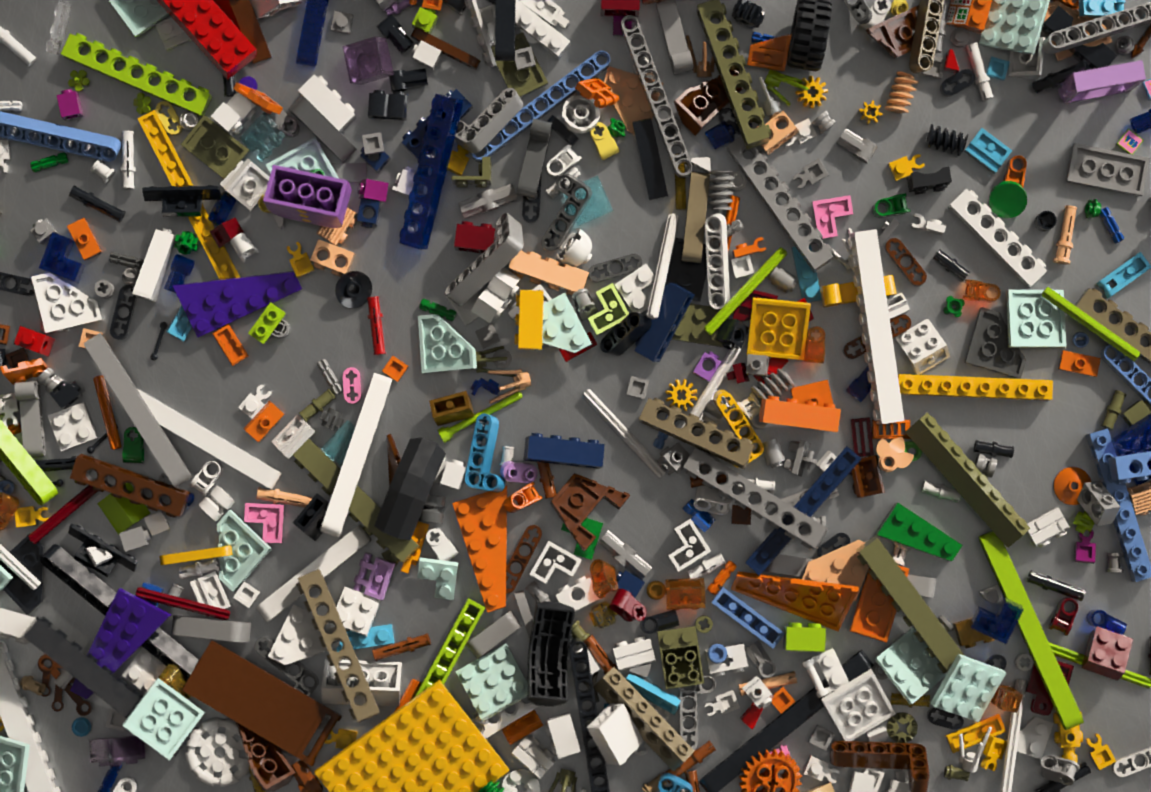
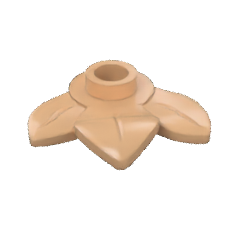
[876,437,914,472]

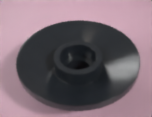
[335,271,372,308]

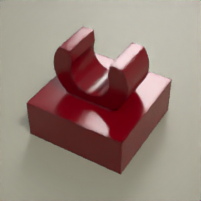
[726,363,750,384]

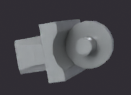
[784,440,818,477]

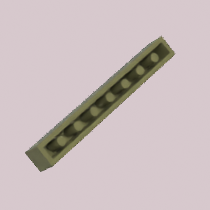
[905,412,1030,548]
[293,439,420,563]
[856,536,965,674]

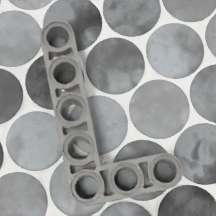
[444,213,524,306]

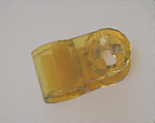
[158,664,191,699]

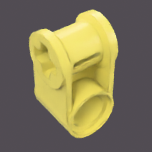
[590,122,620,160]

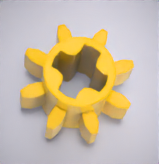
[858,100,882,125]

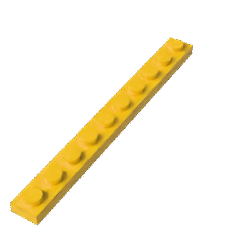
[137,110,241,279]

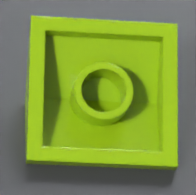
[97,482,151,535]

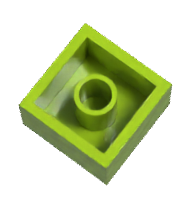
[783,622,826,652]

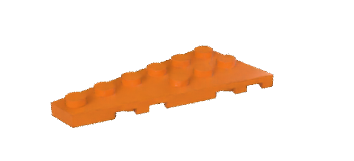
[452,485,508,613]
[731,571,859,631]

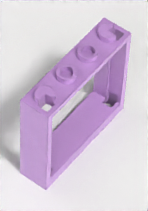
[1058,60,1146,104]

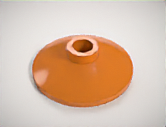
[1053,467,1092,505]

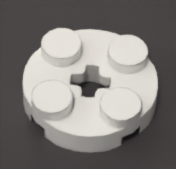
[502,768,540,792]

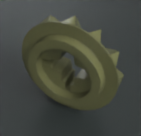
[887,712,918,743]

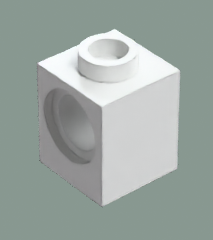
[411,40,442,71]

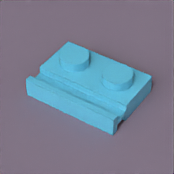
[964,128,1013,173]

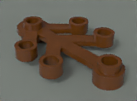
[38,654,93,716]

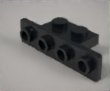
[142,185,221,217]
[68,524,138,577]

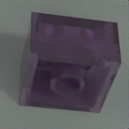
[342,36,394,85]

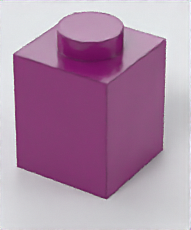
[56,89,83,120]
[357,179,389,203]

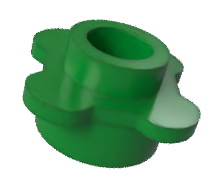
[608,118,626,138]
[1085,199,1101,219]
[943,296,965,317]

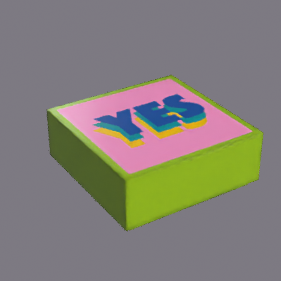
[1116,129,1144,155]

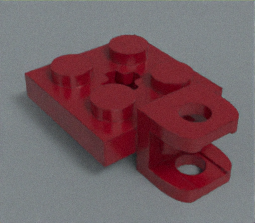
[1025,661,1074,716]

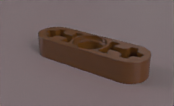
[885,238,927,286]

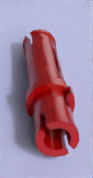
[367,296,386,355]

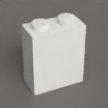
[587,703,644,765]

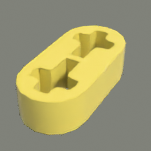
[156,101,183,136]

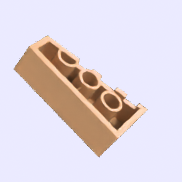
[508,251,589,296]

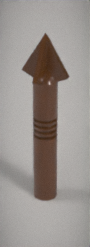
[1131,23,1151,59]

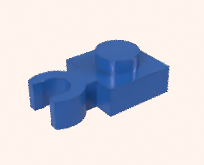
[682,499,716,533]

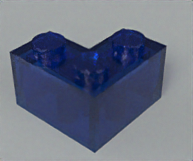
[39,232,85,284]
[970,598,1024,644]

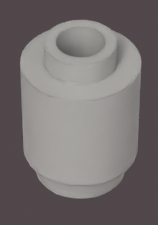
[768,267,798,293]
[762,439,785,468]

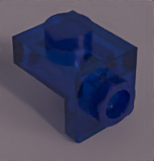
[705,120,736,149]
[470,378,501,396]

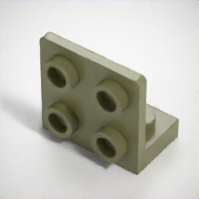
[451,157,491,188]

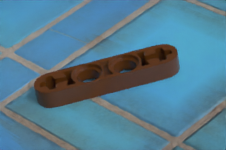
[411,27,481,70]
[843,314,911,359]
[506,525,542,594]

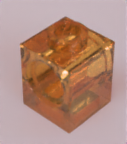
[990,684,1023,713]

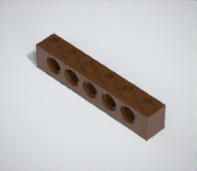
[70,454,190,518]

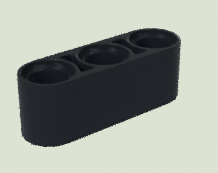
[600,312,652,356]

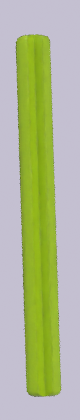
[704,247,787,335]
[1042,287,1140,361]
[1049,643,1151,689]

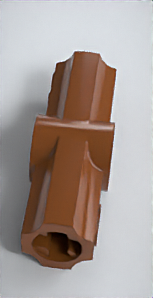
[291,760,323,792]

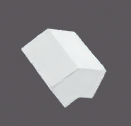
[887,293,910,319]

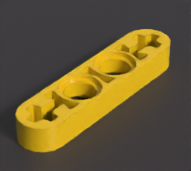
[159,546,233,565]

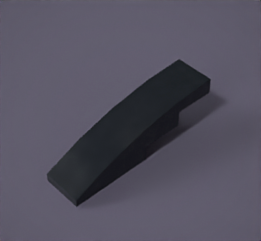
[632,118,668,200]

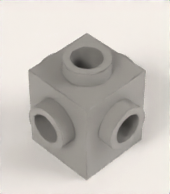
[657,442,690,475]

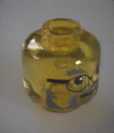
[589,601,618,629]

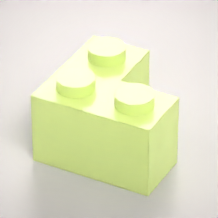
[588,283,629,336]

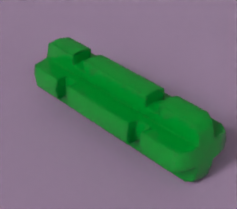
[30,152,68,172]
[419,299,457,321]

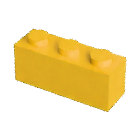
[515,290,544,350]

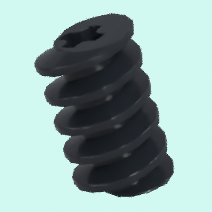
[926,124,968,156]

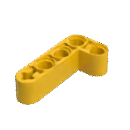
[820,275,897,307]
[713,390,764,468]

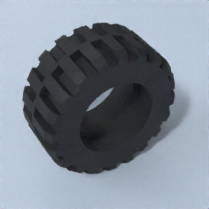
[787,0,832,72]

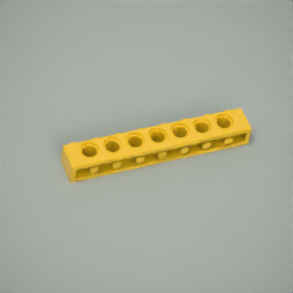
[898,374,1053,401]

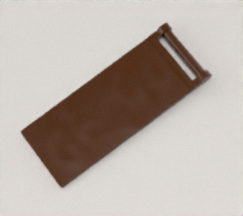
[182,640,342,767]

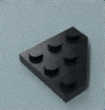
[0,533,45,615]

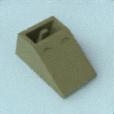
[657,626,704,689]

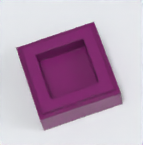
[613,16,632,36]

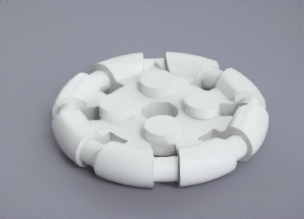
[185,717,251,787]

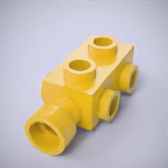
[1053,711,1083,762]

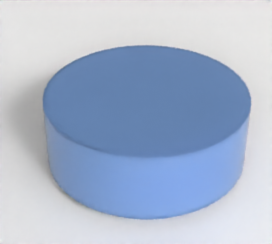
[708,644,727,663]

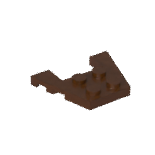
[550,473,630,552]

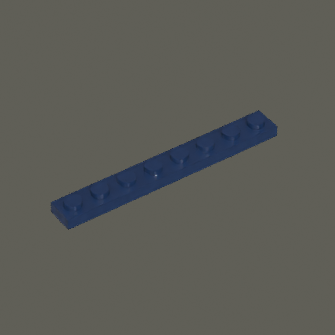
[745,446,862,576]

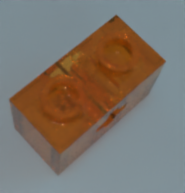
[665,578,705,610]

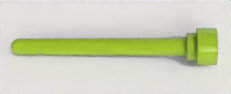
[437,392,523,443]

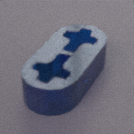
[208,191,236,226]

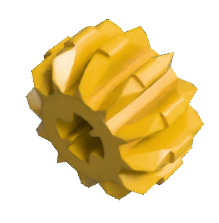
[795,76,828,108]
[665,379,697,411]

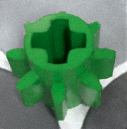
[174,231,198,255]

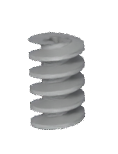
[708,170,734,210]
[751,369,795,403]

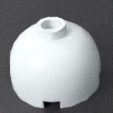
[562,95,600,134]
[556,228,592,267]

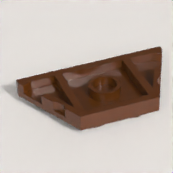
[866,5,928,58]

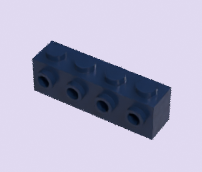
[402,89,473,161]
[634,283,695,362]
[523,433,605,469]

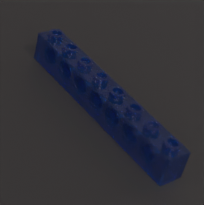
[399,94,464,249]

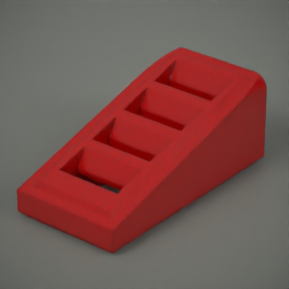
[740,694,763,730]

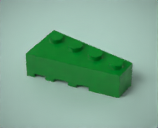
[875,503,963,561]

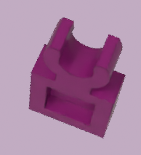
[1075,530,1096,564]

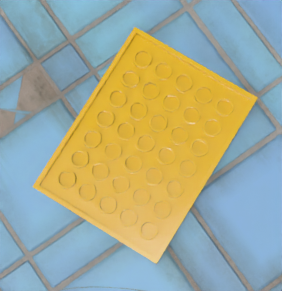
[314,680,509,792]

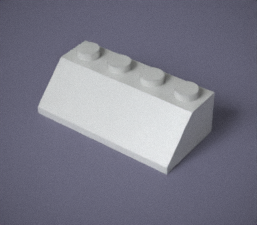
[321,659,402,706]

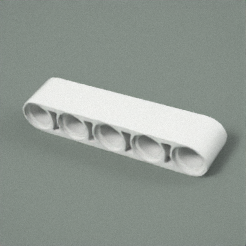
[705,213,730,309]

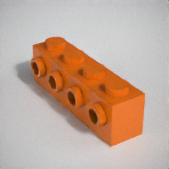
[759,396,841,432]

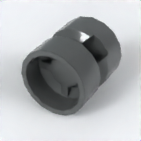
[418,495,446,524]

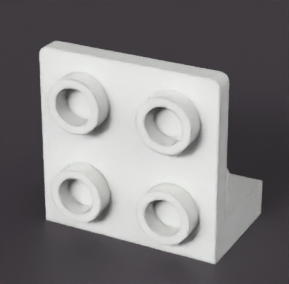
[896,319,950,375]

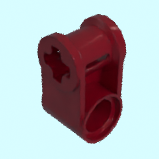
[609,589,647,622]
[1049,597,1079,636]

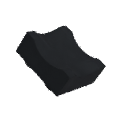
[907,167,952,195]

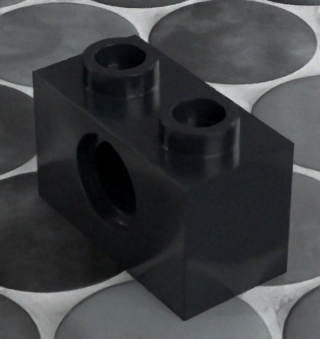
[293,493,329,541]

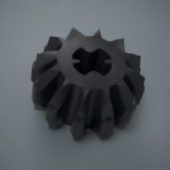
[732,0,765,28]

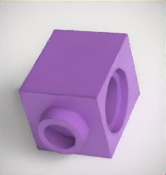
[693,351,721,382]

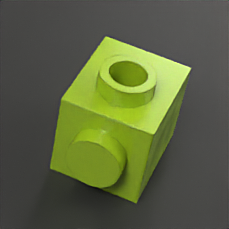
[412,7,438,34]

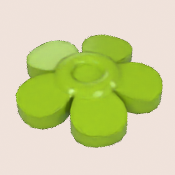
[68,69,89,91]
[133,92,151,114]

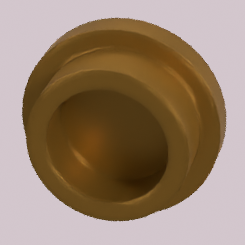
[647,581,666,600]

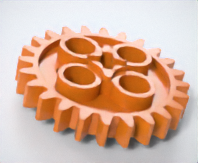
[739,749,802,792]

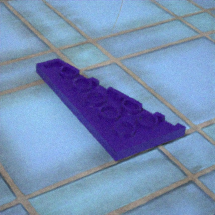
[172,271,302,338]
[70,588,171,699]

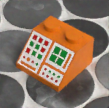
[946,0,992,34]

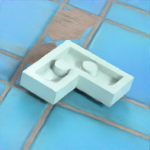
[417,557,458,600]

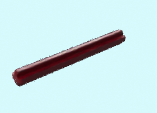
[28,485,98,544]
[135,587,230,621]

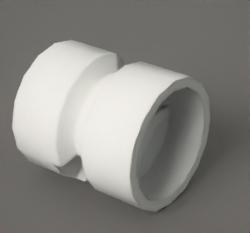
[198,485,235,522]

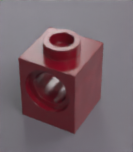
[210,218,244,248]

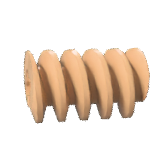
[885,71,918,114]

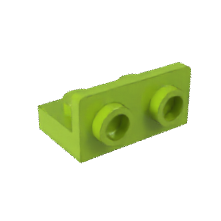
[248,302,286,344]

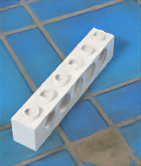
[948,189,1047,288]

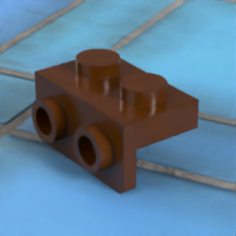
[850,455,885,498]

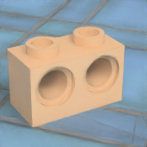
[755,110,799,155]
[310,239,355,277]

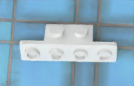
[464,0,497,67]

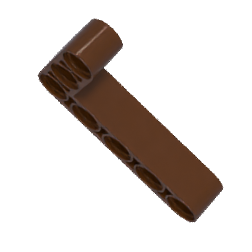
[830,741,929,792]

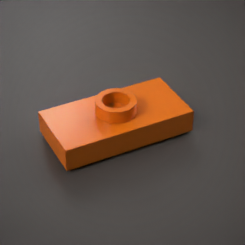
[67,218,102,260]
[212,324,249,366]
[1059,350,1101,377]
[243,400,284,442]
[501,709,543,745]

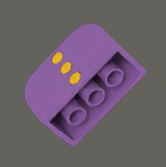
[263,165,352,228]

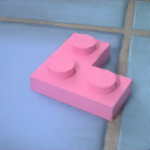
[812,195,853,239]
[244,503,284,543]

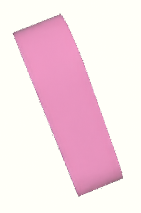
[343,367,362,404]

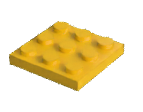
[746,298,811,360]

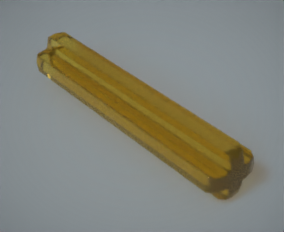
[675,153,686,210]

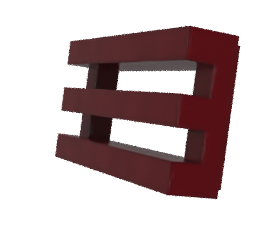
[850,417,874,457]

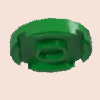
[989,181,1027,218]

